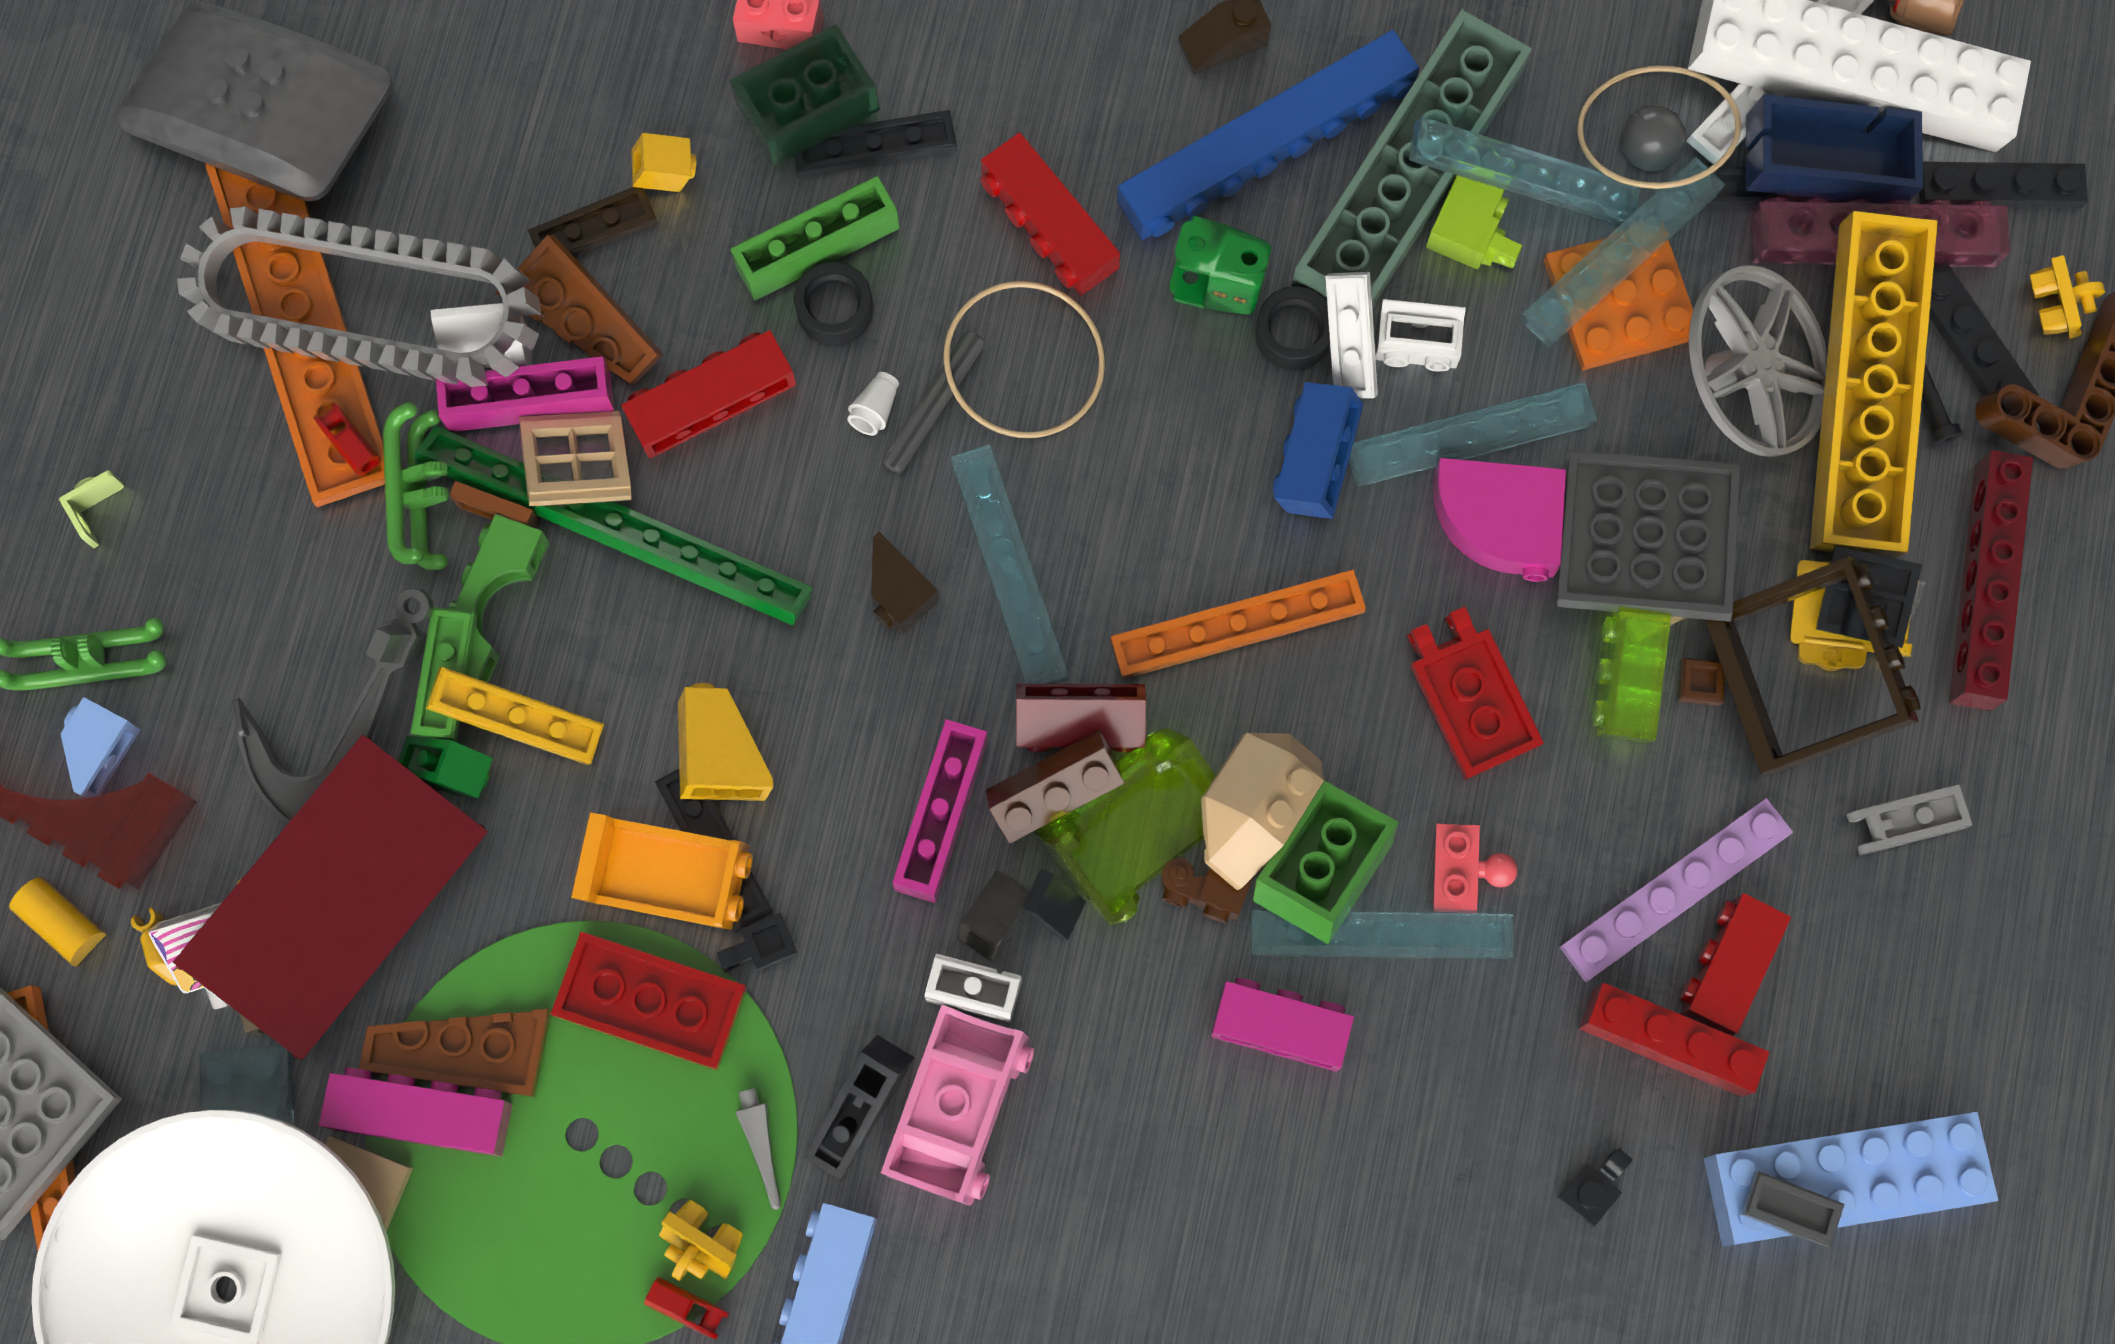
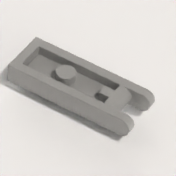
[1846,784,1973,855]

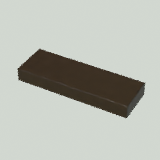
[528,187,658,258]

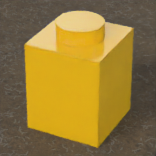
[631,133,696,192]

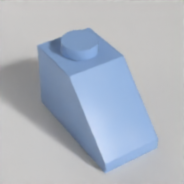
[60,697,141,803]

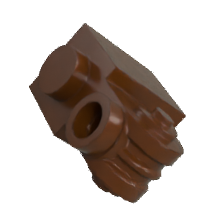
[1161,858,1253,924]

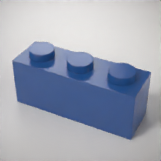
[1273,382,1364,519]

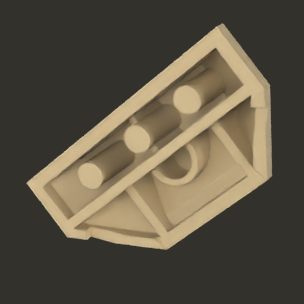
[1201,733,1324,890]

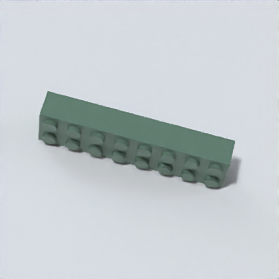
[1291,9,1532,310]

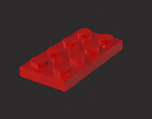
[550,931,747,1071]

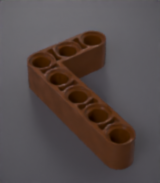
[1975,292,2115,469]

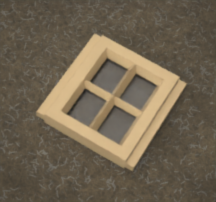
[519,411,632,506]

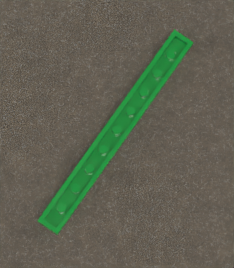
[415,426,813,626]

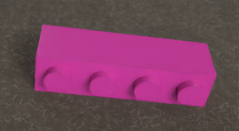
[436,356,615,432]
[892,719,988,904]
[318,1067,513,1157]

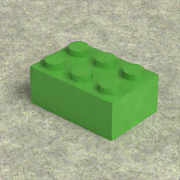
[1253,780,1399,945]

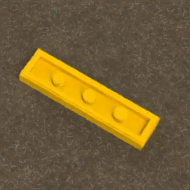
[425,667,604,765]

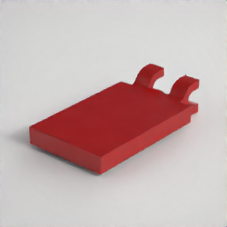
[1407,606,1544,780]

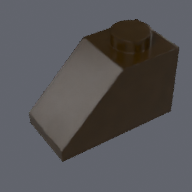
[1178,0,1271,74]
[871,532,939,635]

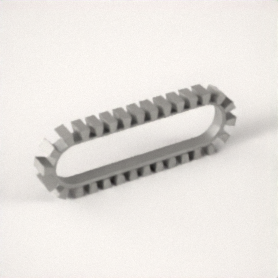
[177,206,541,387]

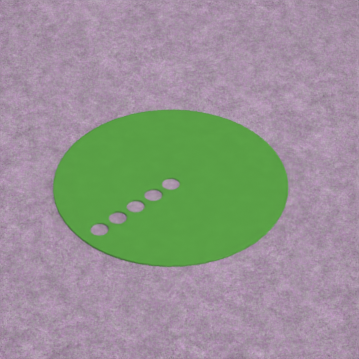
[366,920,798,1344]

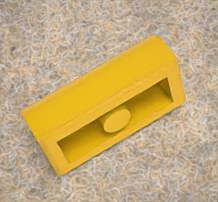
[9,877,107,967]

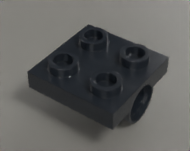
[1815,546,1922,648]

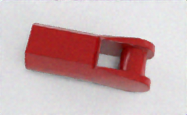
[313,402,381,476]
[644,1276,729,1340]

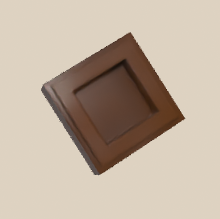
[1678,657,1725,706]

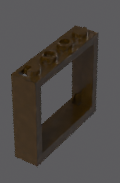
[1705,557,1921,775]

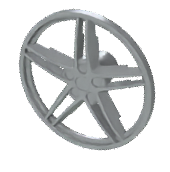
[1689,265,1828,457]

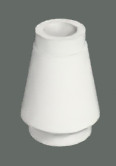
[847,372,899,436]

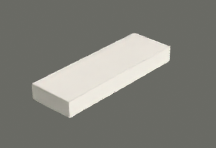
[1326,272,1378,398]

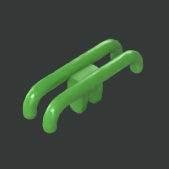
[383,402,449,571]
[0,617,167,691]

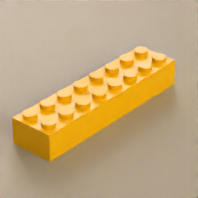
[1809,211,1938,558]

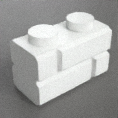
[924,954,1022,1024]

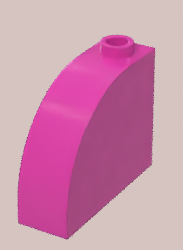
[1433,458,1566,582]

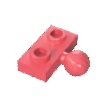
[1434,824,1518,913]

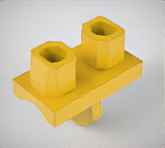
[2030,255,2105,339]
[659,1200,743,1281]

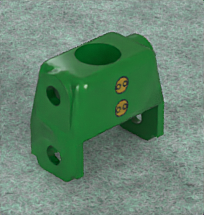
[1169,216,1271,315]

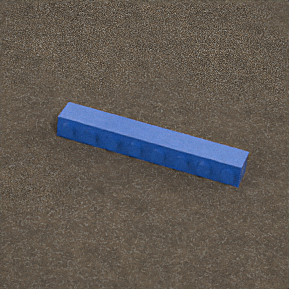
[1117,30,1420,241]

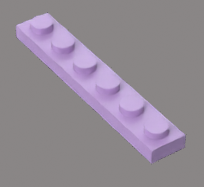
[1559,798,1794,983]

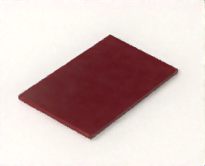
[173,734,488,1061]

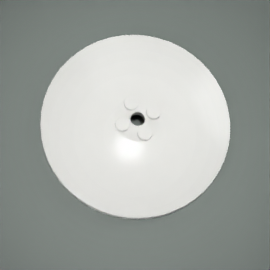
[32,1110,395,1344]

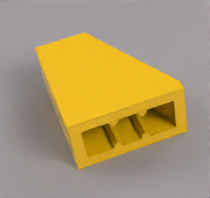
[678,683,773,801]

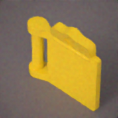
[1789,560,1919,672]

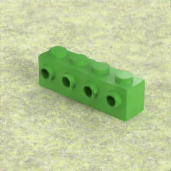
[730,176,900,301]

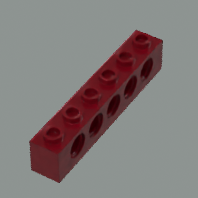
[1949,450,2033,711]

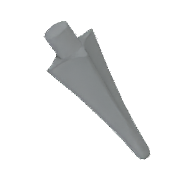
[735,1088,781,1210]

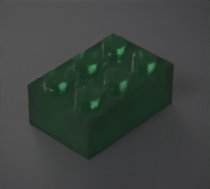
[729,24,880,166]

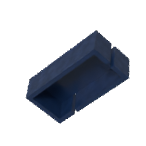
[1746,94,1923,207]

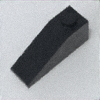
[803,1035,915,1181]

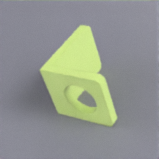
[58,470,124,548]

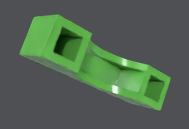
[447,514,549,683]

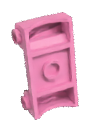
[881,1005,1034,1206]

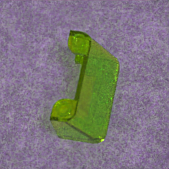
[1034,728,1216,926]

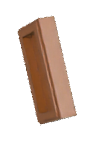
[449,481,540,529]

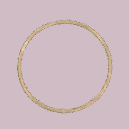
[1577,66,1741,189]
[944,281,1105,438]

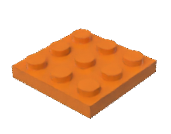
[1543,223,1693,371]

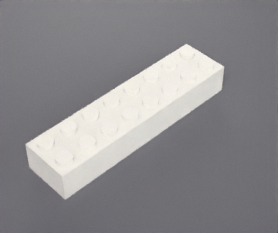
[1688,0,2031,153]

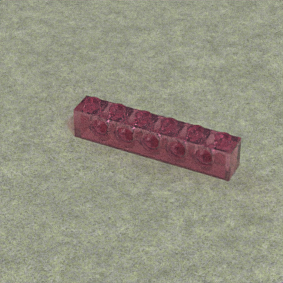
[1750,198,2010,268]

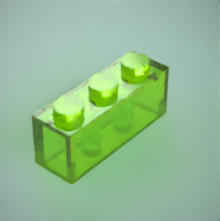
[1592,606,1671,744]

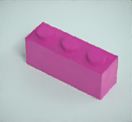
[1210,978,1354,1072]

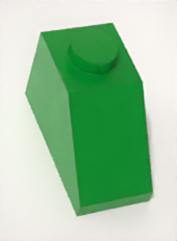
[398,736,493,799]

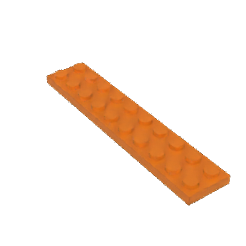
[205,163,385,507]

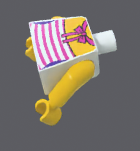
[131,878,242,1009]

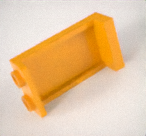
[571,812,753,930]

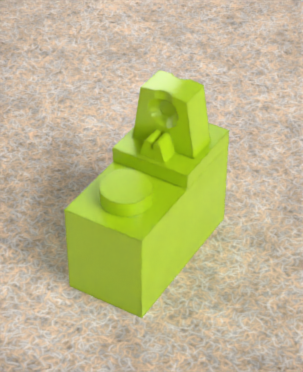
[1426,163,1522,270]

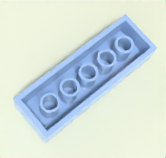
[1704,1112,1998,1246]

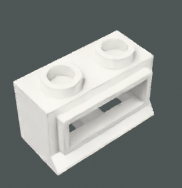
[1375,299,1466,371]

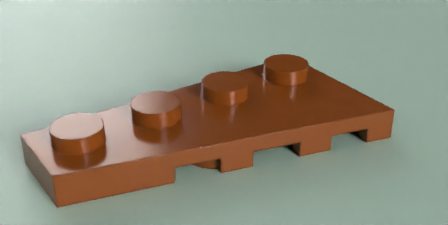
[495,235,664,384]
[358,1009,551,1097]

